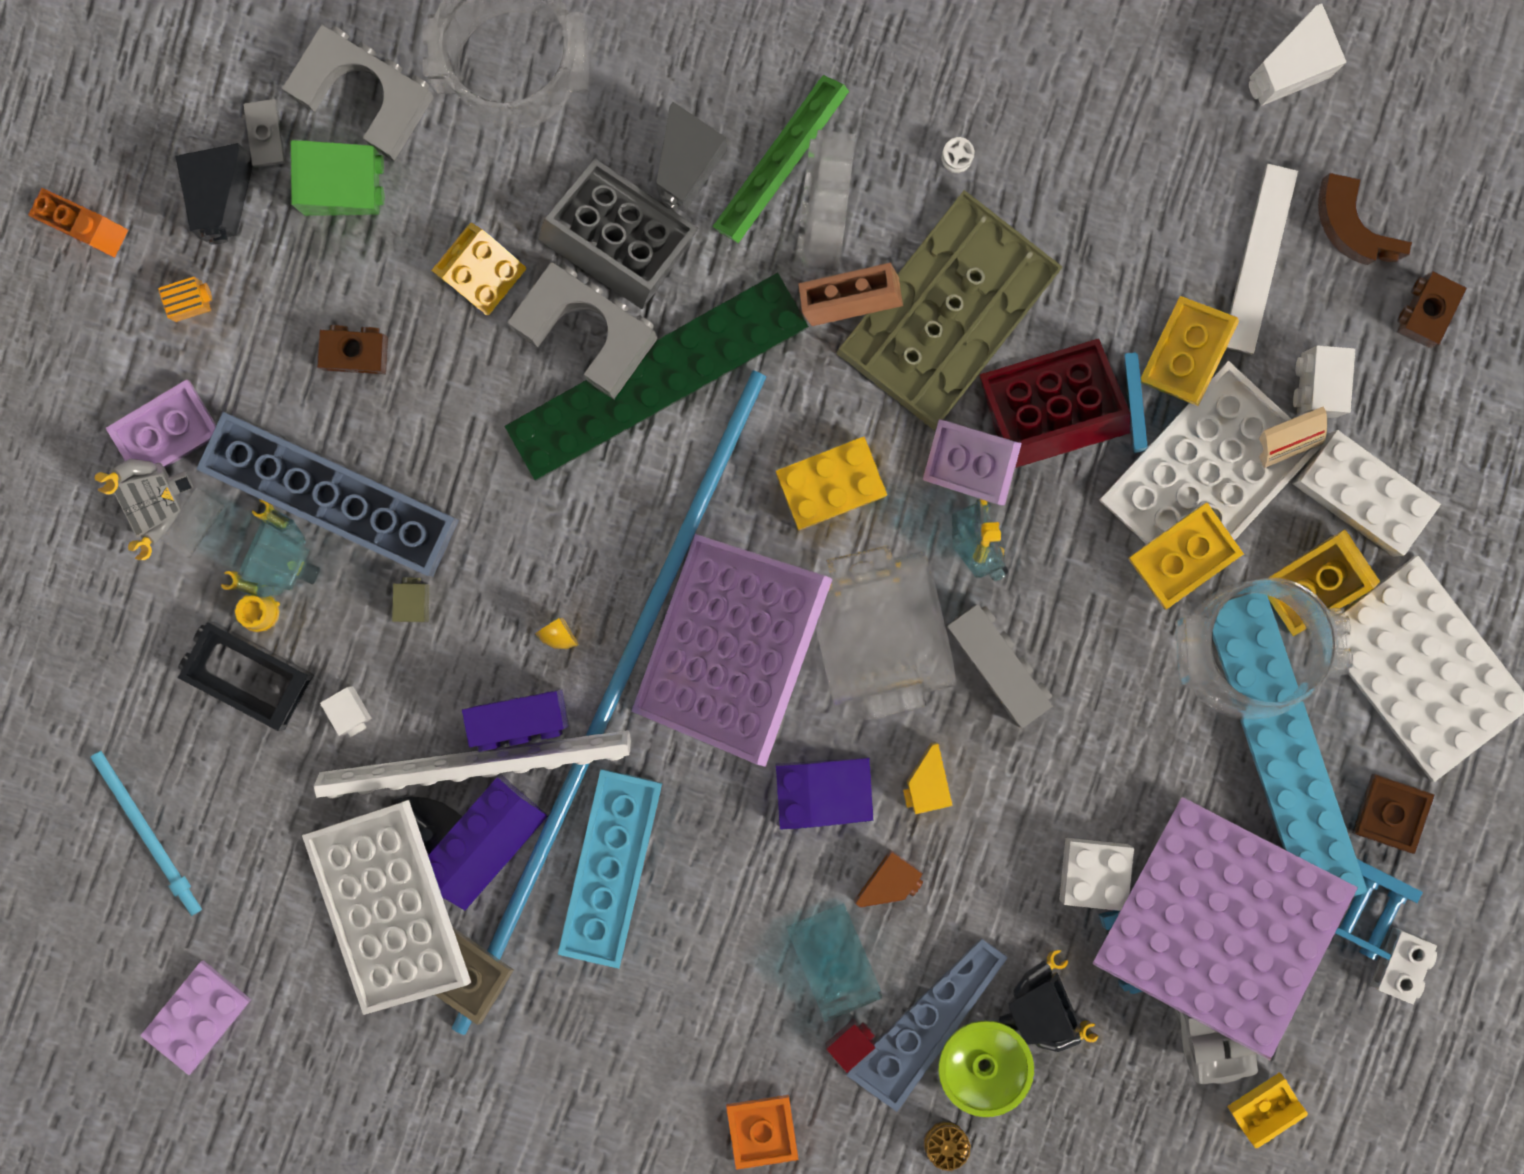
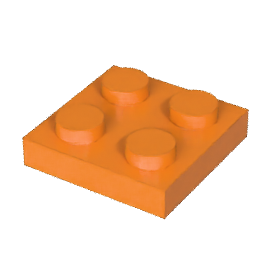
[726,1095,799,1170]

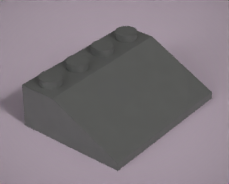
[538,159,699,309]

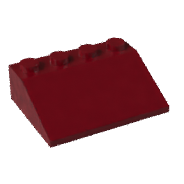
[979,338,1131,468]

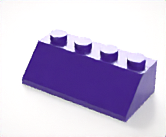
[428,774,548,911]

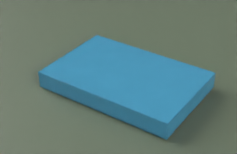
[1124,352,1148,453]

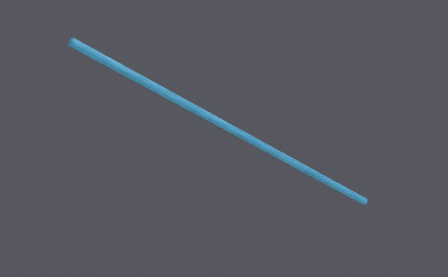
[452,370,767,1035]

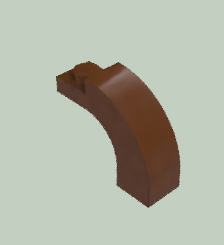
[1318,173,1412,265]

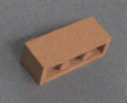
[798,263,903,326]

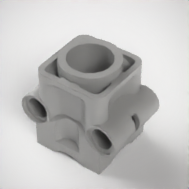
[1174,1009,1258,1084]

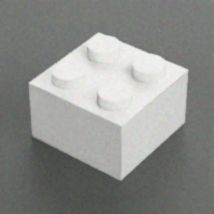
[1293,346,1355,418]
[1059,838,1134,911]

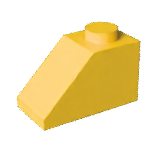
[903,742,953,814]

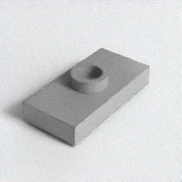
[243,99,286,168]

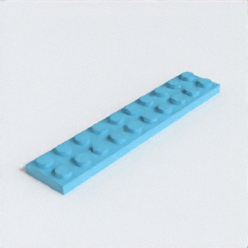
[1203,589,1368,897]

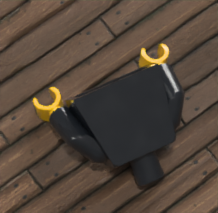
[999,950,1098,1052]

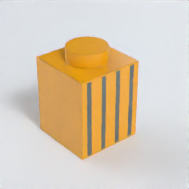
[158,276,213,322]

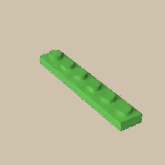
[713,75,849,243]

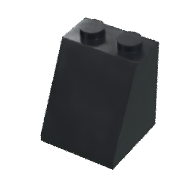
[175,143,253,245]

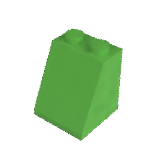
[291,140,385,216]

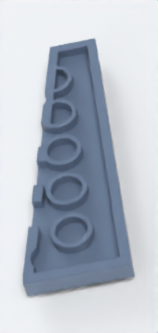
[846,938,1008,1112]

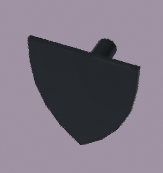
[391,796,462,855]

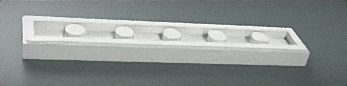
[1226,164,1298,355]

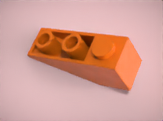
[28,188,128,258]

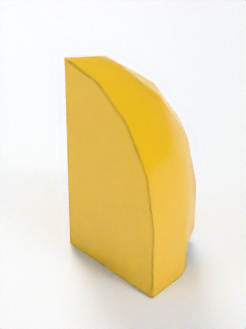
[535,618,579,649]

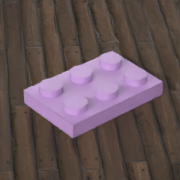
[106,379,216,468]
[923,419,1022,505]
[140,960,251,1075]

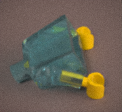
[221,499,320,598]
[952,499,1008,581]

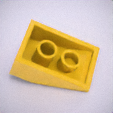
[1259,529,1380,636]

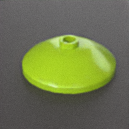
[938,1020,1034,1117]

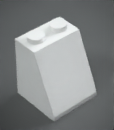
[1249,4,1347,106]

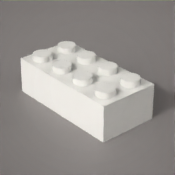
[1292,430,1441,557]

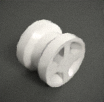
[941,137,975,173]

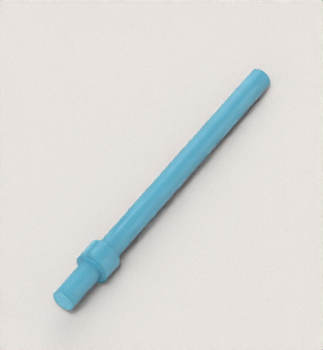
[90,751,202,917]

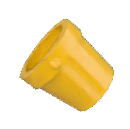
[235,592,280,632]

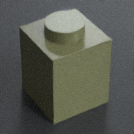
[392,577,430,622]

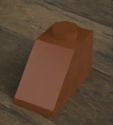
[854,849,923,908]

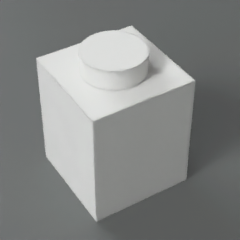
[320,686,372,737]

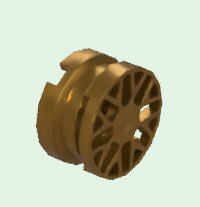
[924,1121,971,1171]

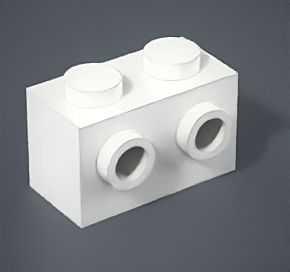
[1370,927,1437,1005]

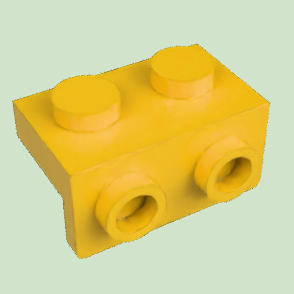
[1227,1072,1308,1148]

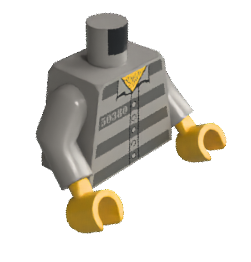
[94,459,193,560]

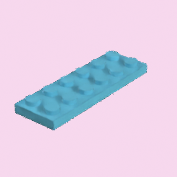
[558,769,663,969]

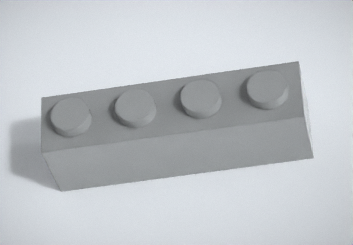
[945,604,1053,729]

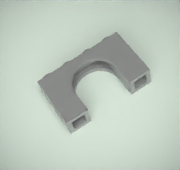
[282,24,434,161]
[507,262,658,399]

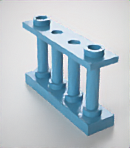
[1335,859,1423,961]

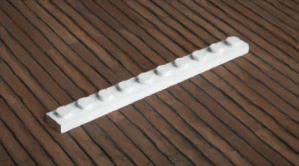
[314,730,631,798]

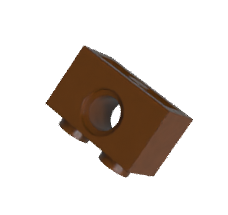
[1397,271,1467,348]
[317,325,388,375]

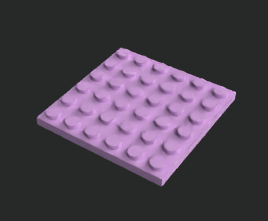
[631,534,833,767]
[1093,797,1358,1060]

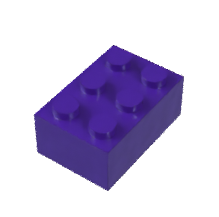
[462,689,569,752]

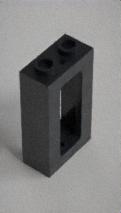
[177,622,314,731]

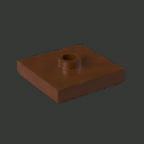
[1352,774,1435,854]

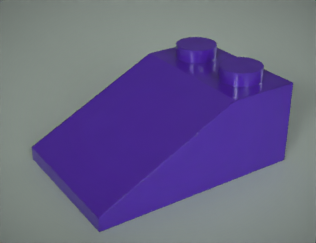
[776,758,874,830]

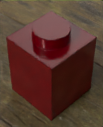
[825,1019,876,1073]

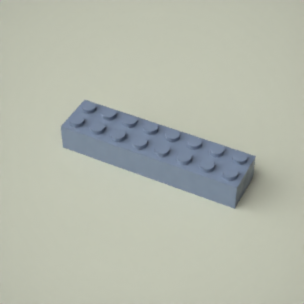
[196,412,459,577]

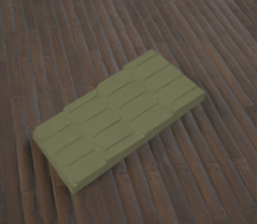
[836,190,1063,431]

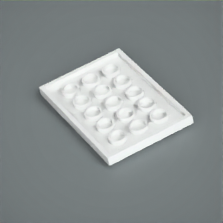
[1099,361,1321,544]
[1316,556,1524,782]
[302,800,471,1015]

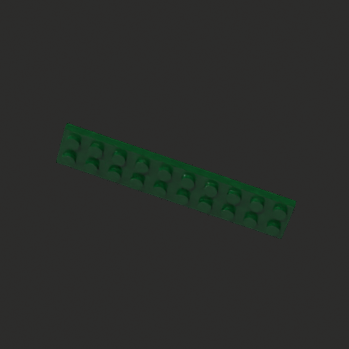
[504,272,809,481]

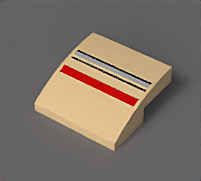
[1259,406,1327,468]

